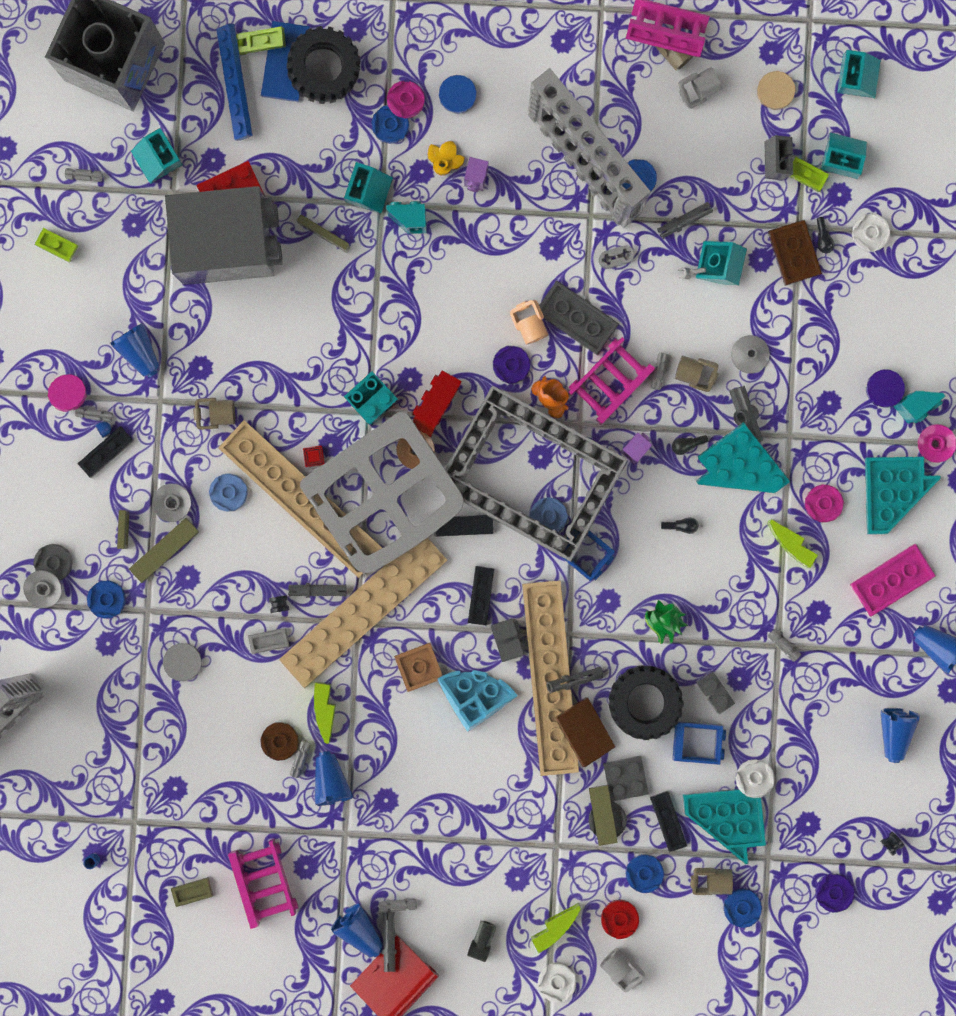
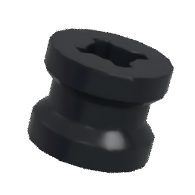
[268,595,289,613]
[880,831,905,856]

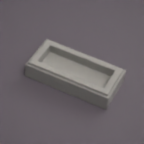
[248,628,290,654]

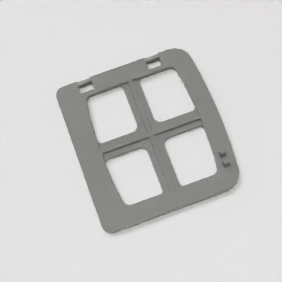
[300,412,464,573]

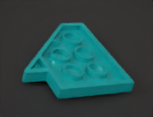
[696,422,790,493]
[865,457,941,534]
[683,789,766,864]

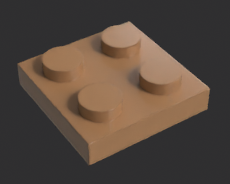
[394,643,443,692]

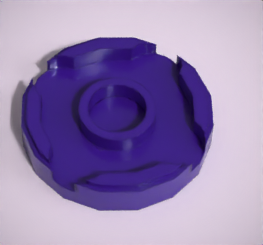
[493,346,530,384]
[866,369,905,408]
[815,873,854,913]

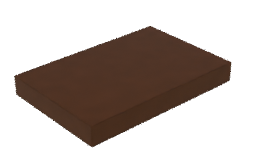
[768,220,822,286]
[555,697,616,767]

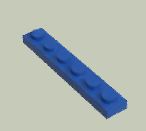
[216,23,253,141]

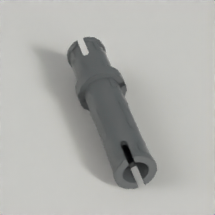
[657,202,713,239]
[288,583,347,598]
[546,667,603,694]
[382,912,397,972]

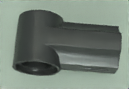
[467,920,496,962]

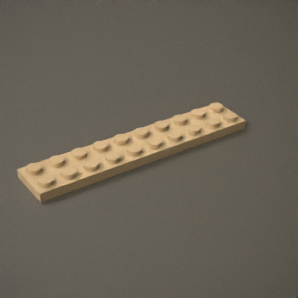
[218,420,382,578]
[279,538,448,688]
[522,580,579,776]

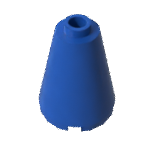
[110,323,160,378]
[913,625,956,674]
[880,708,920,763]
[314,751,353,806]
[331,903,383,957]

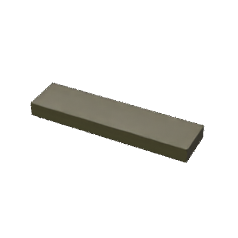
[129,518,199,583]

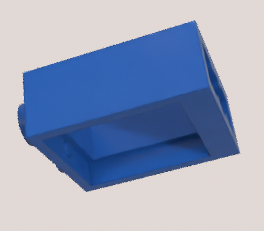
[558,529,615,581]
[672,721,726,765]

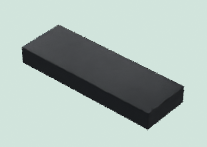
[77,426,134,478]
[436,515,493,537]
[468,566,494,626]
[650,791,687,852]

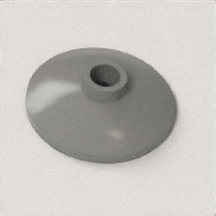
[731,335,770,374]
[152,484,191,522]
[23,570,62,608]

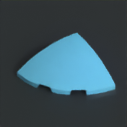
[438,670,518,732]

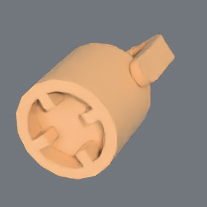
[510,300,548,345]

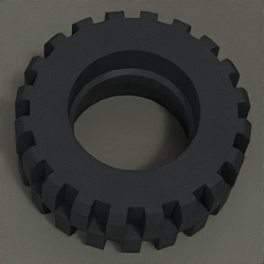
[287,26,361,104]
[608,665,684,740]

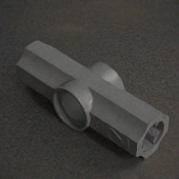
[729,385,763,442]

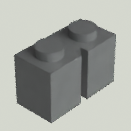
[764,135,793,180]
[490,618,526,662]
[695,670,735,714]

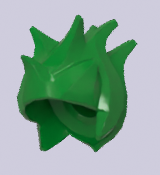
[645,600,688,644]

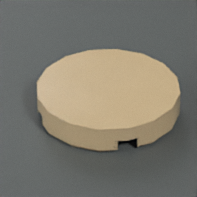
[757,71,796,110]

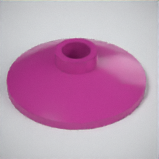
[918,424,956,463]

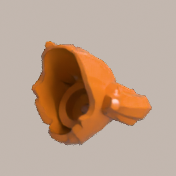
[531,376,569,419]

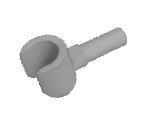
[678,267,706,279]

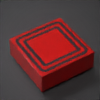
[303,445,325,467]

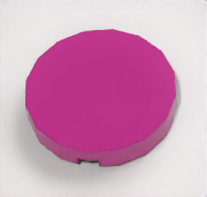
[387,81,425,118]
[48,374,87,412]
[805,484,844,522]

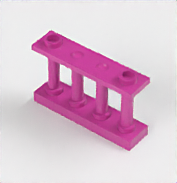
[625,0,710,57]
[568,337,655,425]
[228,838,299,929]

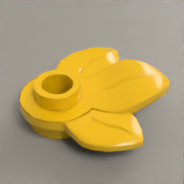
[427,141,465,176]

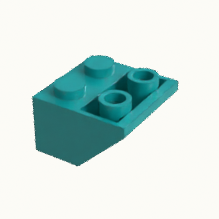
[837,50,881,99]
[131,128,183,184]
[820,132,867,179]
[344,162,393,214]
[386,201,427,234]
[344,371,399,427]
[893,391,946,424]

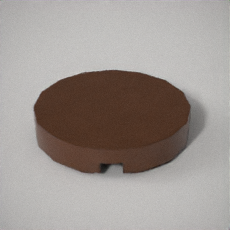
[260,722,299,761]

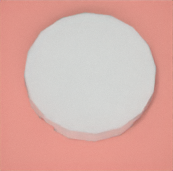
[852,214,890,252]
[736,759,775,798]
[538,962,576,1002]

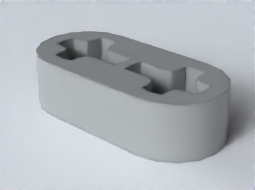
[599,246,634,269]

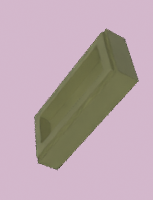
[117,510,130,549]
[171,877,214,907]

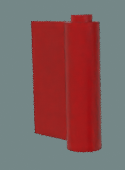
[350,935,439,1016]

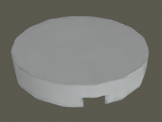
[163,643,202,682]

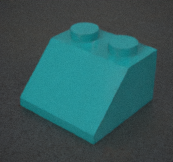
[696,241,747,286]

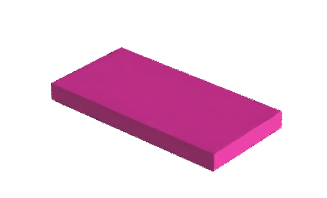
[850,544,936,617]

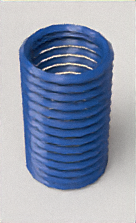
[83,854,100,869]

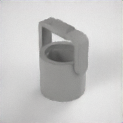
[678,67,723,109]
[600,948,645,992]

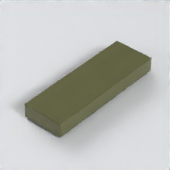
[296,215,350,253]
[589,785,618,846]

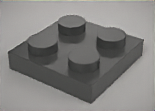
[603,756,649,802]

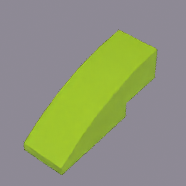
[767,519,818,568]
[314,682,336,744]
[531,903,581,953]

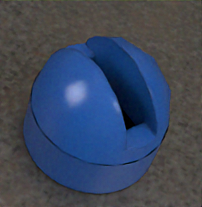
[95,421,111,438]

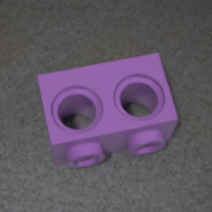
[464,157,489,192]
[620,433,652,465]

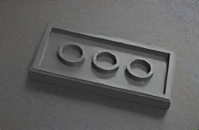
[535,280,619,355]

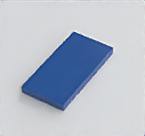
[261,21,310,102]

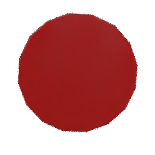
[601,899,639,939]

